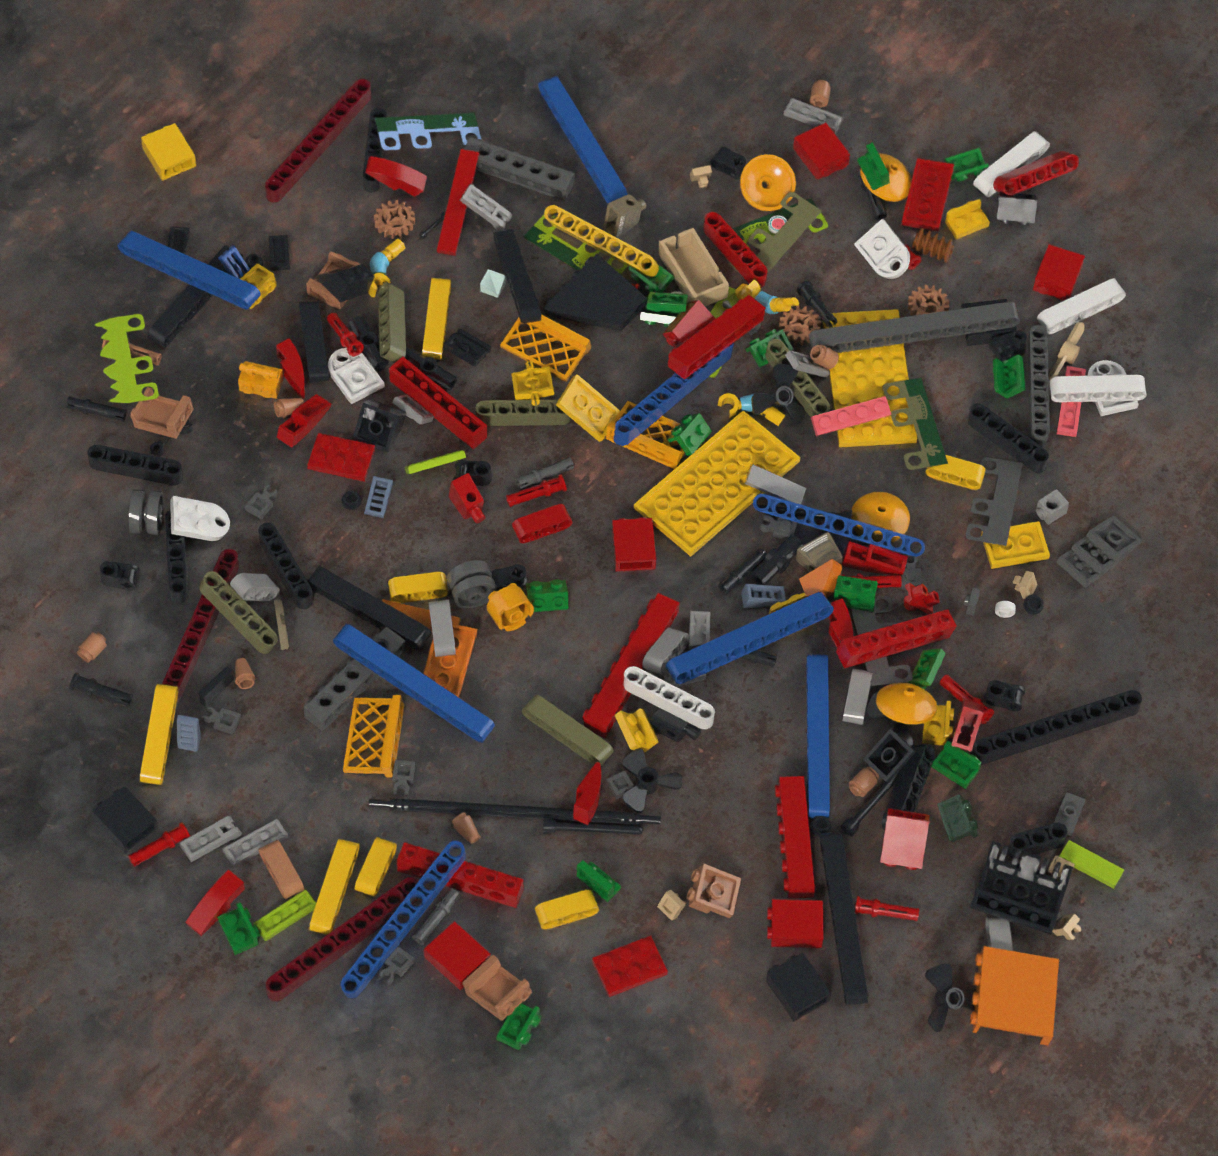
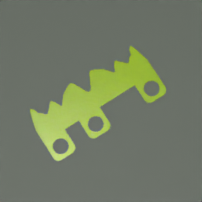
[95,314,159,403]

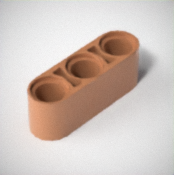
[258,840,304,899]

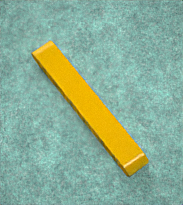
[544,205,659,277]

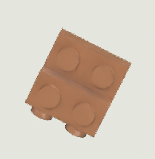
[686,864,741,918]

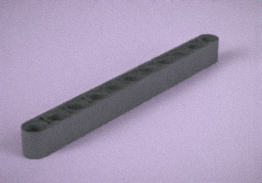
[809,302,1020,353]

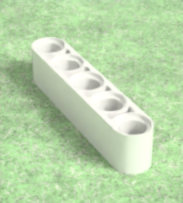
[973,132,1050,197]
[1037,279,1126,335]
[1049,375,1147,402]
[623,666,715,729]

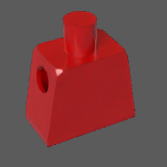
[448,473,486,524]

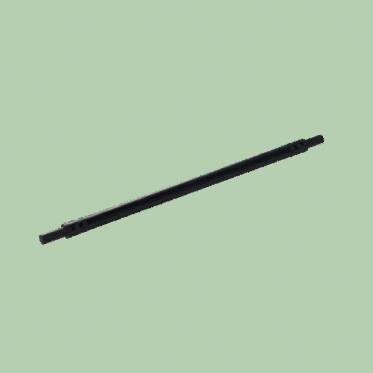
[369,798,661,825]

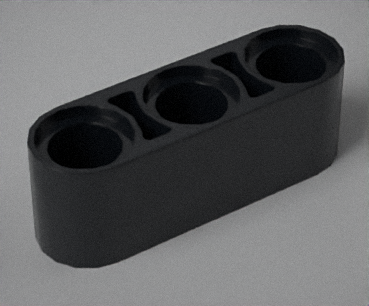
[1008,822,1068,860]

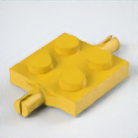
[511,361,554,406]

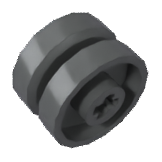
[129,489,164,535]
[447,560,497,608]

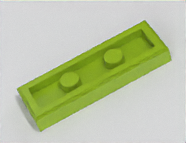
[405,450,466,474]
[1059,840,1124,889]
[253,889,317,941]

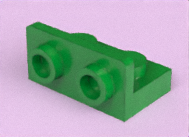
[857,143,890,190]
[647,292,688,313]
[745,329,794,368]
[834,575,878,612]
[908,648,946,689]
[576,860,621,902]
[217,902,260,955]

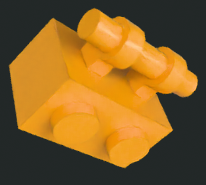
[238,361,283,399]

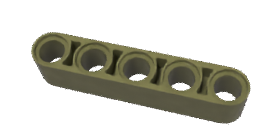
[378,282,406,363]
[765,339,830,417]
[475,400,571,426]
[199,571,278,654]
[522,694,614,766]

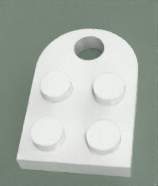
[854,219,910,279]
[328,348,385,404]
[1087,360,1138,416]
[170,496,230,541]

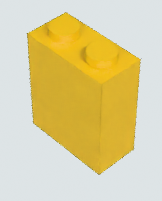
[141,123,196,181]

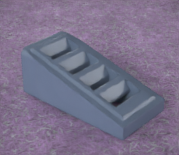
[364,476,393,518]
[741,584,786,608]
[177,715,201,751]

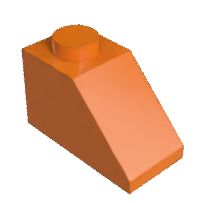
[799,559,842,598]

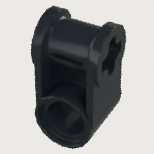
[710,146,746,180]
[989,330,1027,361]
[453,460,492,486]
[100,561,140,590]
[491,564,527,591]
[984,680,1026,711]

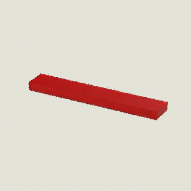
[437,149,479,256]

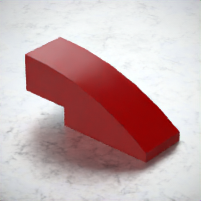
[365,156,427,197]
[276,338,305,399]
[276,394,332,448]
[842,541,908,575]
[828,598,853,648]
[573,762,601,825]
[186,869,245,936]

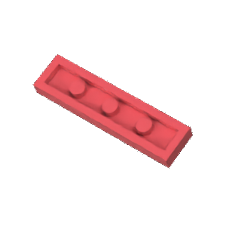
[1057,366,1086,437]
[811,396,891,436]

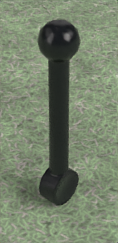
[420,212,446,239]

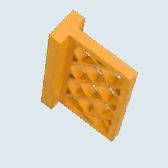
[500,315,591,382]
[606,401,685,469]
[343,695,405,777]

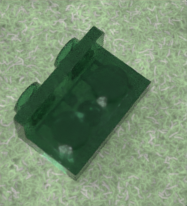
[937,794,979,842]

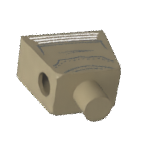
[603,194,646,238]
[796,532,843,575]

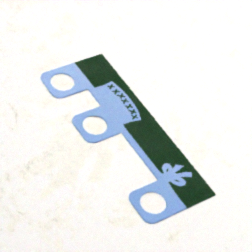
[375,113,481,150]

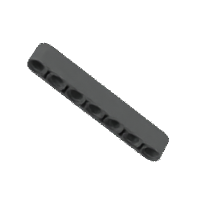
[1028,325,1050,447]

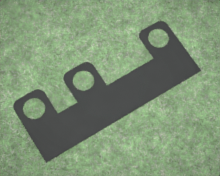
[965,457,1023,546]
[851,595,913,686]

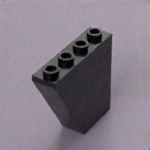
[543,254,647,331]

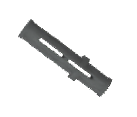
[515,457,574,490]
[412,888,461,945]

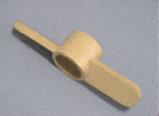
[1048,322,1085,380]

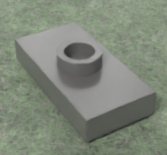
[392,394,434,425]
[689,611,710,649]

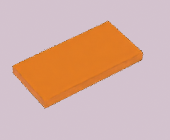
[423,623,478,698]

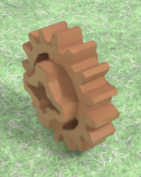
[374,200,415,239]
[907,285,950,316]
[779,306,821,346]

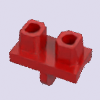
[904,583,940,614]

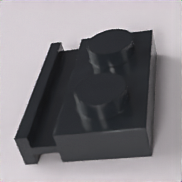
[443,328,492,367]

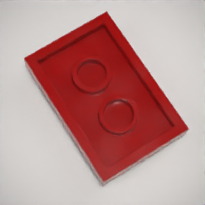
[307,433,375,482]
[592,935,668,997]

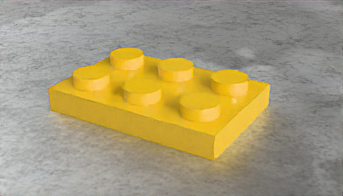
[556,374,620,442]
[981,521,1050,569]

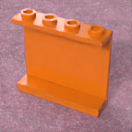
[970,946,1059,1045]

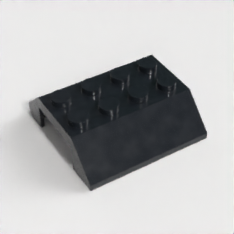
[970,841,1073,935]

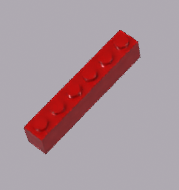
[668,295,766,380]
[389,357,487,450]
[774,776,815,899]

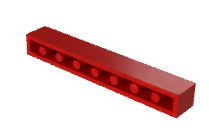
[582,593,680,739]

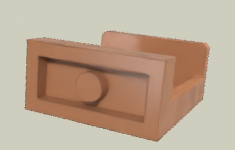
[306,251,360,310]
[131,387,194,439]
[462,955,532,1021]

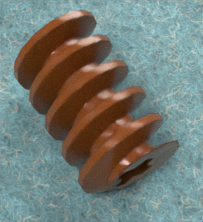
[912,228,954,263]

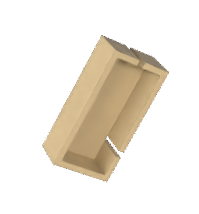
[658,228,729,307]

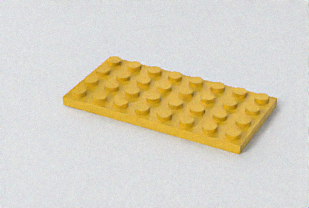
[822,309,917,447]
[634,410,800,556]

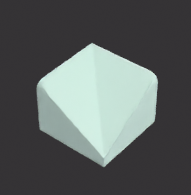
[480,269,506,298]

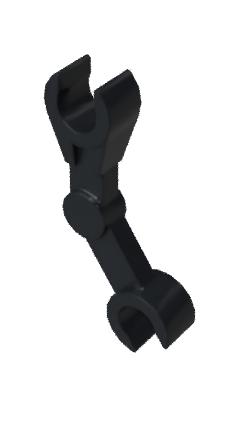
[150,419,193,457]

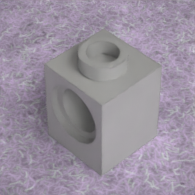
[1036,489,1069,525]

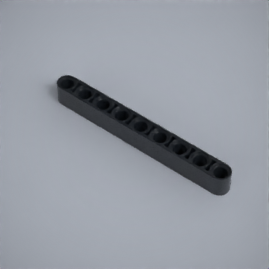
[972,690,1142,765]
[820,831,868,1005]

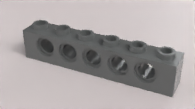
[464,137,574,201]
[304,627,405,731]

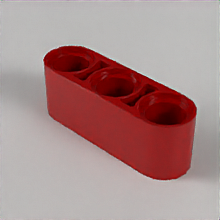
[512,504,573,543]

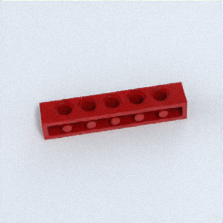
[836,609,957,668]
[397,842,524,908]

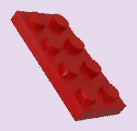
[902,158,954,232]

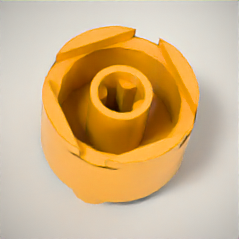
[487,583,534,631]

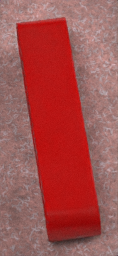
[993,151,1079,196]
[703,212,768,288]

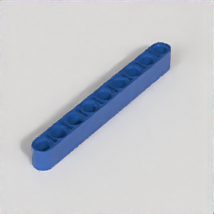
[538,76,628,204]
[117,231,261,310]
[613,343,734,446]
[753,494,926,557]
[666,592,834,684]
[333,624,495,743]
[806,654,830,819]
[341,841,466,998]

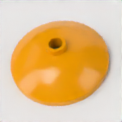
[860,153,912,202]
[740,154,796,211]
[851,492,910,543]
[876,683,937,724]

